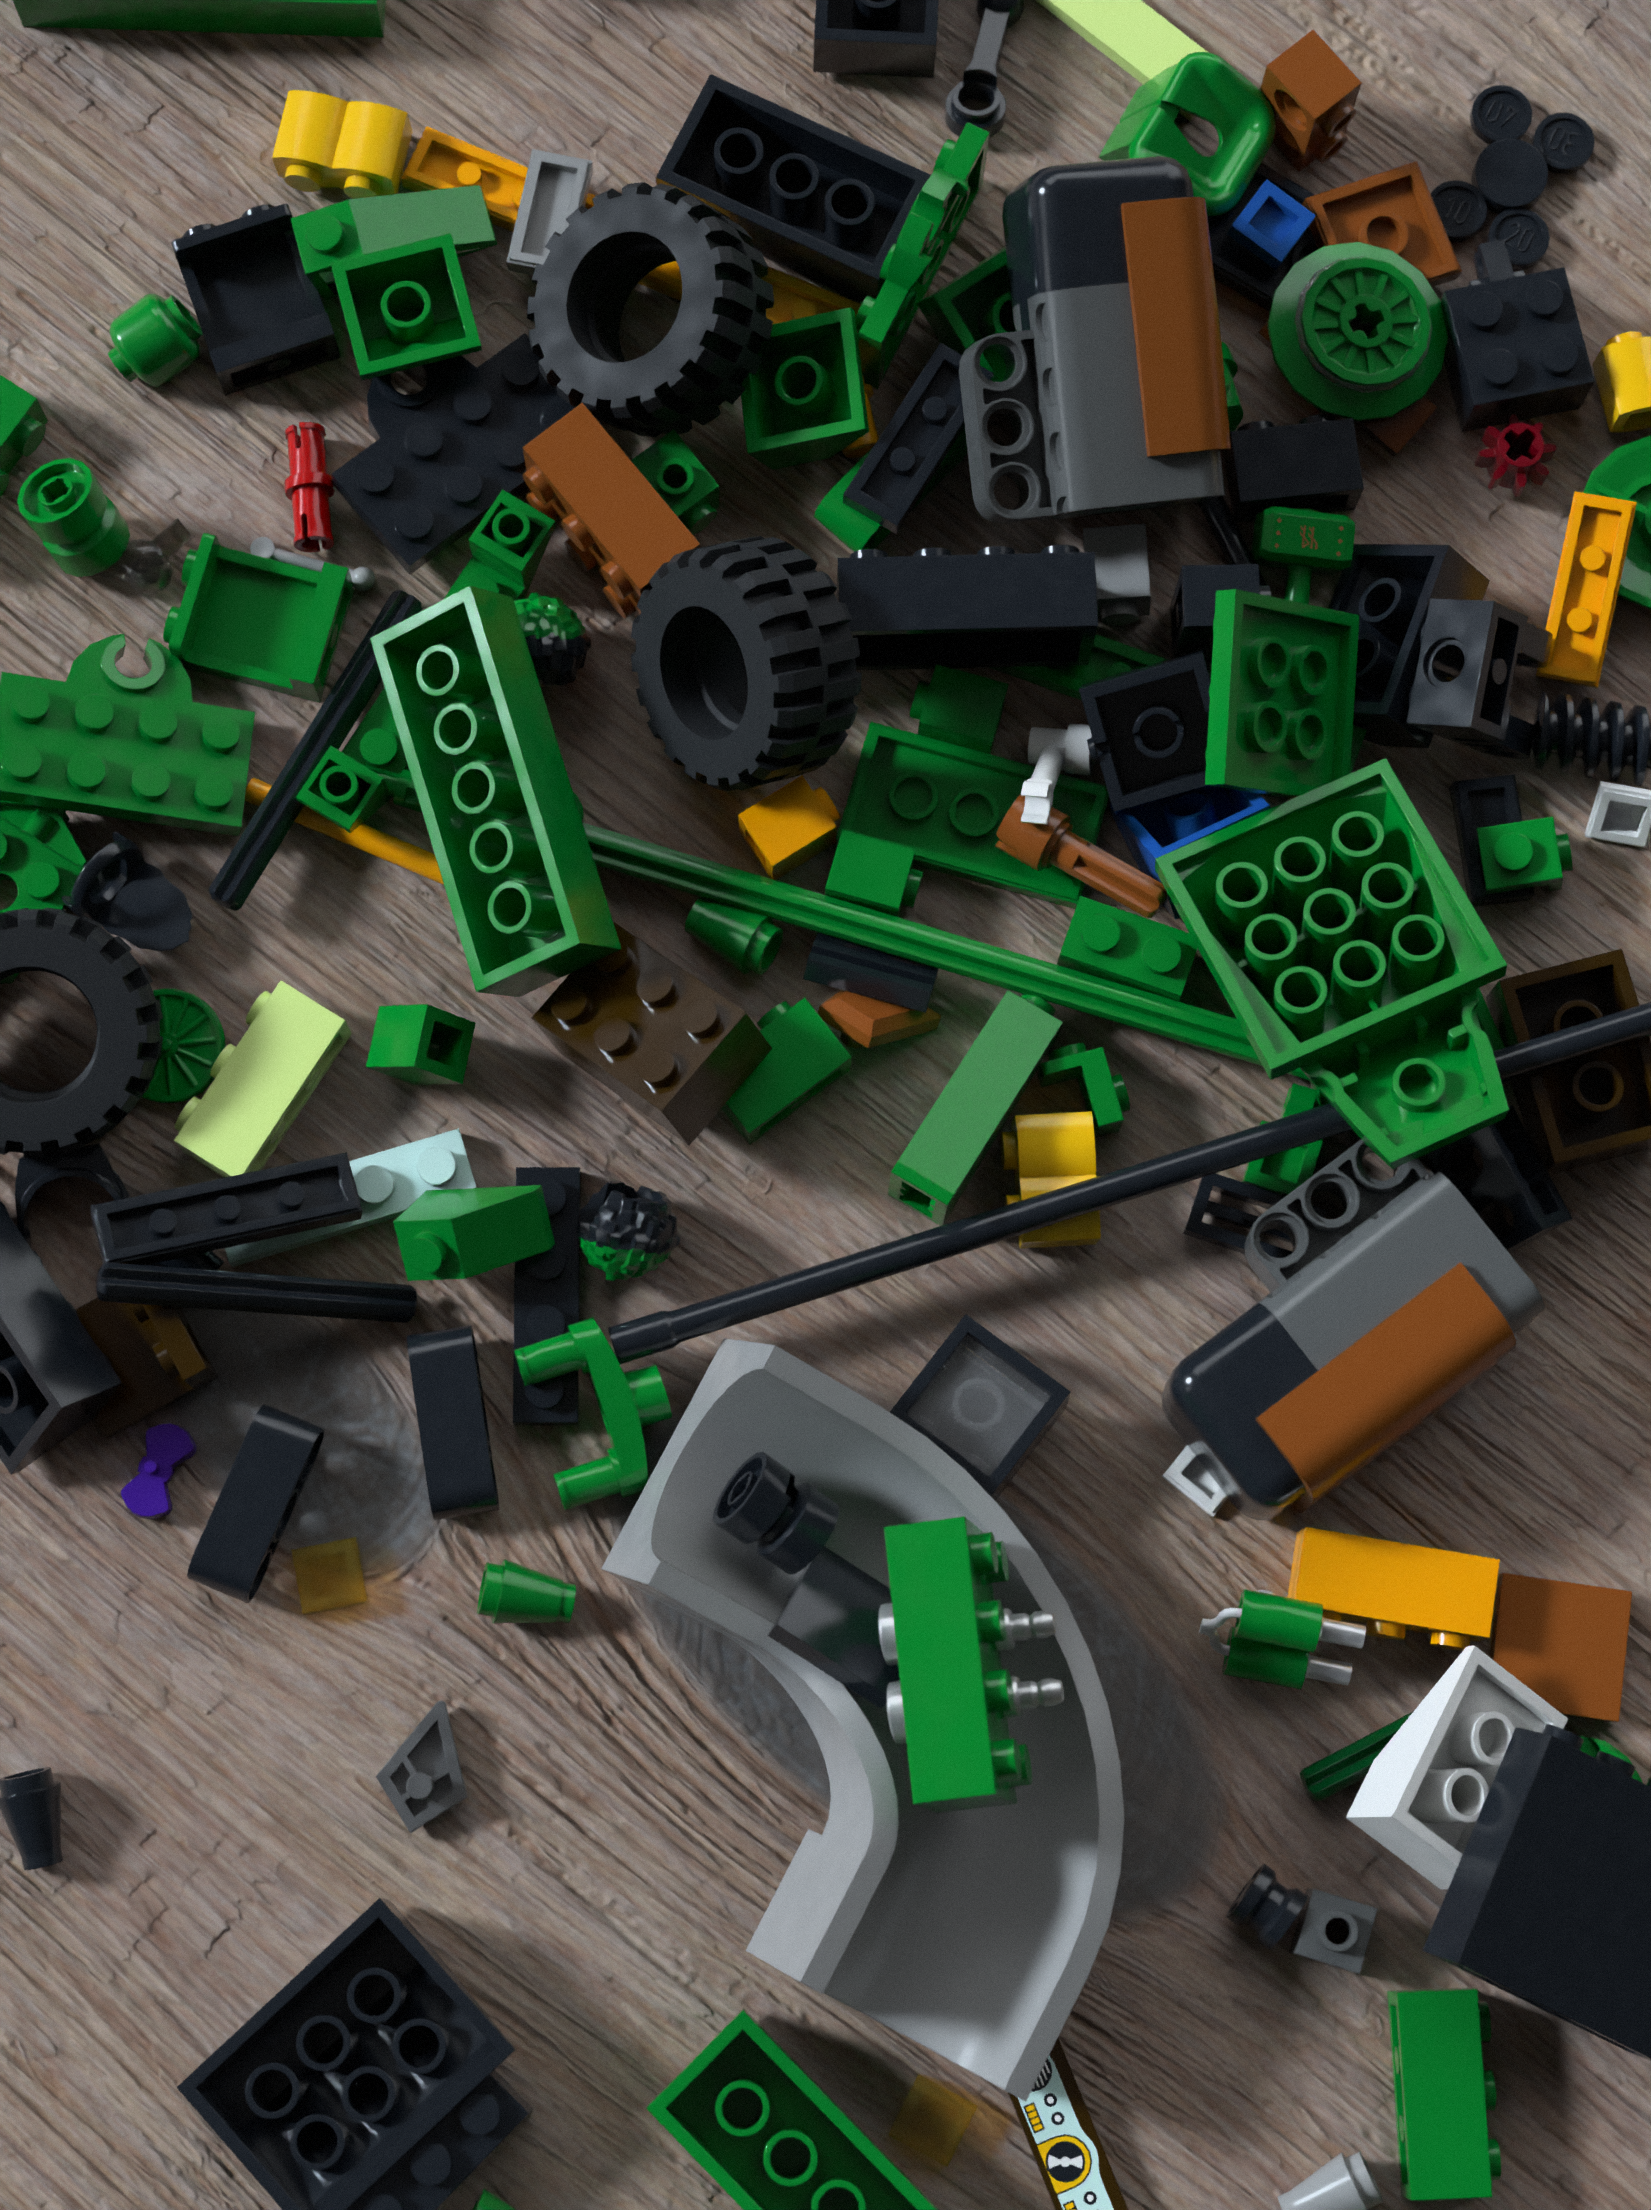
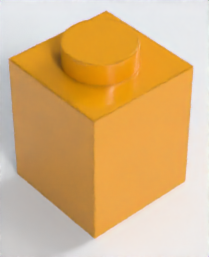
[738,775,840,880]

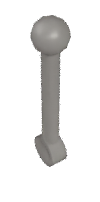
[250,537,375,591]

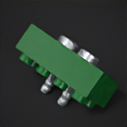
[878,1516,1064,1813]

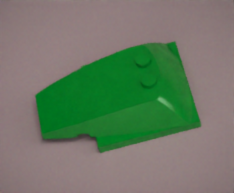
[1155,758,1509,1169]

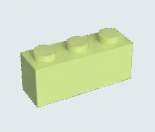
[174,980,352,1178]

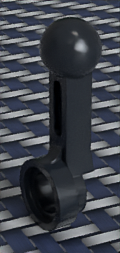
[945,0,1024,138]

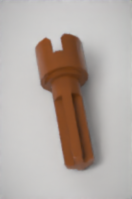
[995,795,1168,918]

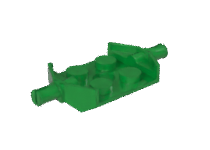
[0,800,87,984]

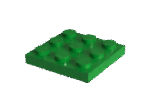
[1205,589,1359,799]

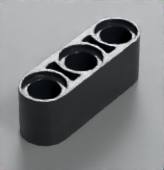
[407,1325,499,1520]
[187,1404,325,1604]

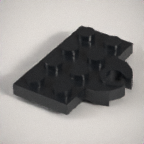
[331,333,603,575]

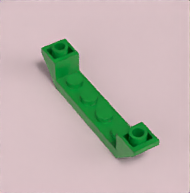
[296,489,556,833]

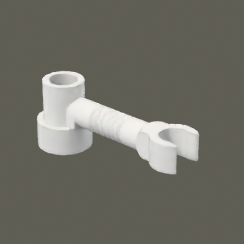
[1021,723,1096,825]

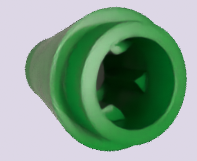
[685,898,783,975]
[477,1559,576,1624]

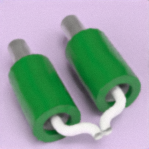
[1199,1589,1366,1690]

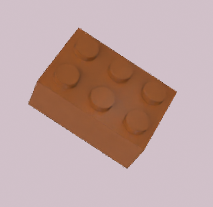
[522,403,700,619]

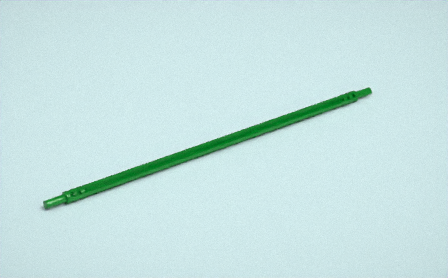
[361,763,1310,1080]

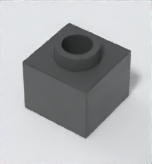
[1289,1888,1377,1974]

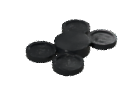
[1431,85,1594,270]

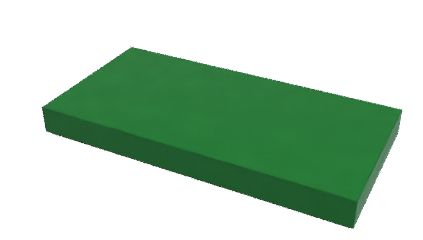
[836,721,1109,909]

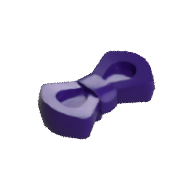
[121,1423,197,1519]

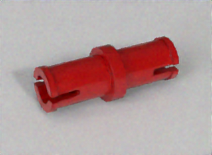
[284,422,335,552]

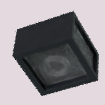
[890,1314,1071,1501]

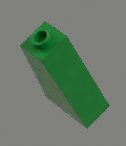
[887,990,1063,1226]

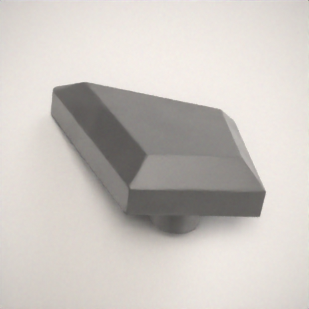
[376,1701,468,1833]

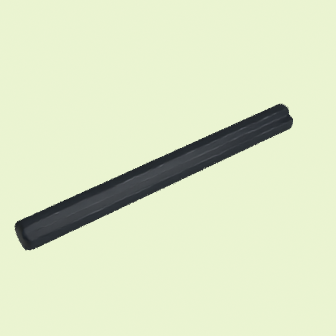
[209,590,423,911]

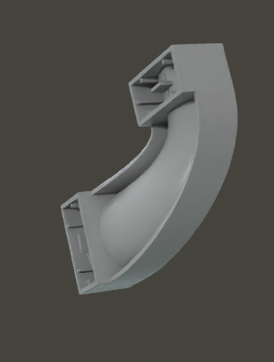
[601,1338,1124,2101]

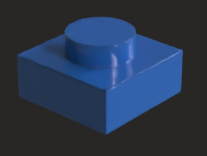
[1227,179,1316,270]

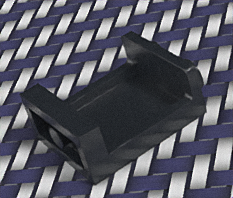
[171,204,341,396]

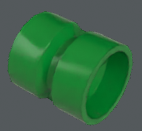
[17,458,130,577]

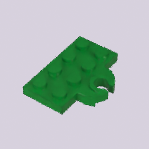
[855,122,990,389]
[0,634,255,836]

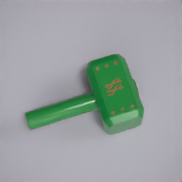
[1251,506,1356,604]

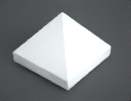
[1585,781,1651,848]

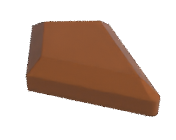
[817,990,941,1048]

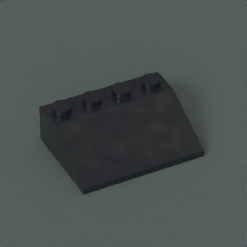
[176,1898,516,2210]

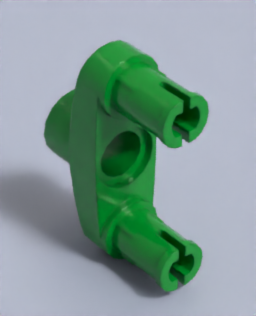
[514,1318,672,1510]

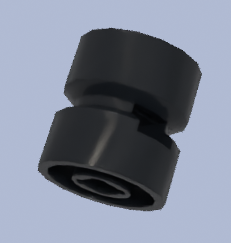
[713,1452,839,1575]

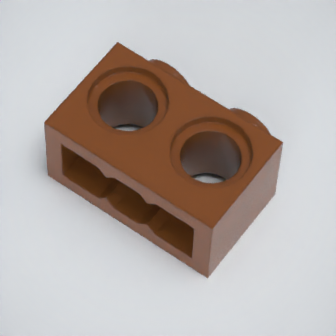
[1260,30,1362,172]

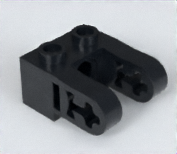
[1407,599,1553,759]

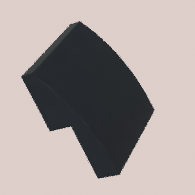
[768,1546,900,1709]

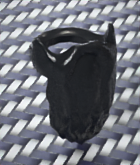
[62,832,192,951]

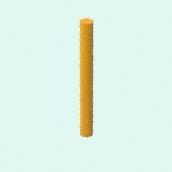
[245,777,444,885]

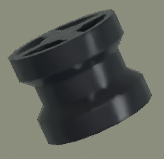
[1226,1864,1308,1950]

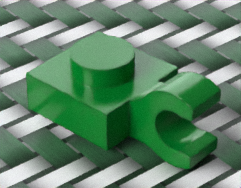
[1242,1083,1323,1196]

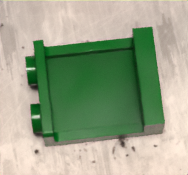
[163,532,355,703]

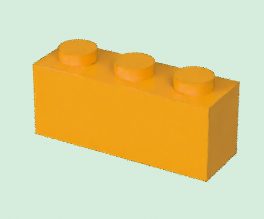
[1287,1527,1500,1651]

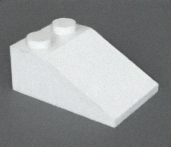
[1346,1646,1568,1889]

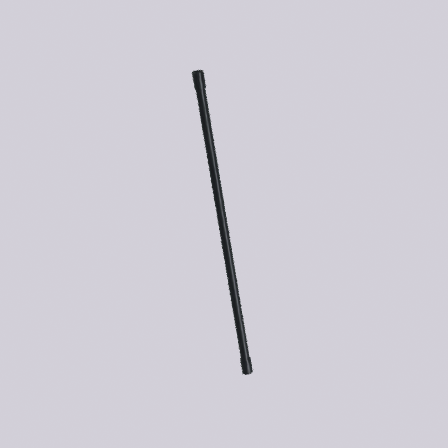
[608,1002,1651,1365]

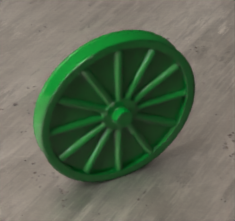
[142,988,225,1103]

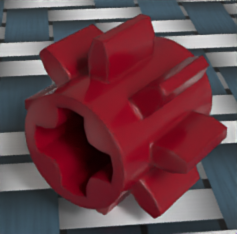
[1475,414,1556,497]

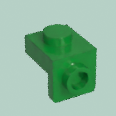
[1477,816,1573,895]
[1037,1043,1130,1138]

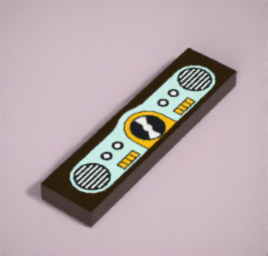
[1008,2038,1128,2210]

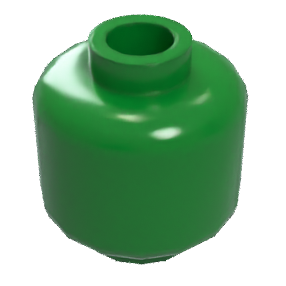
[108,294,203,387]

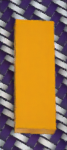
[1536,491,1637,689]

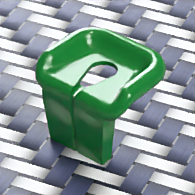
[1098,52,1276,217]

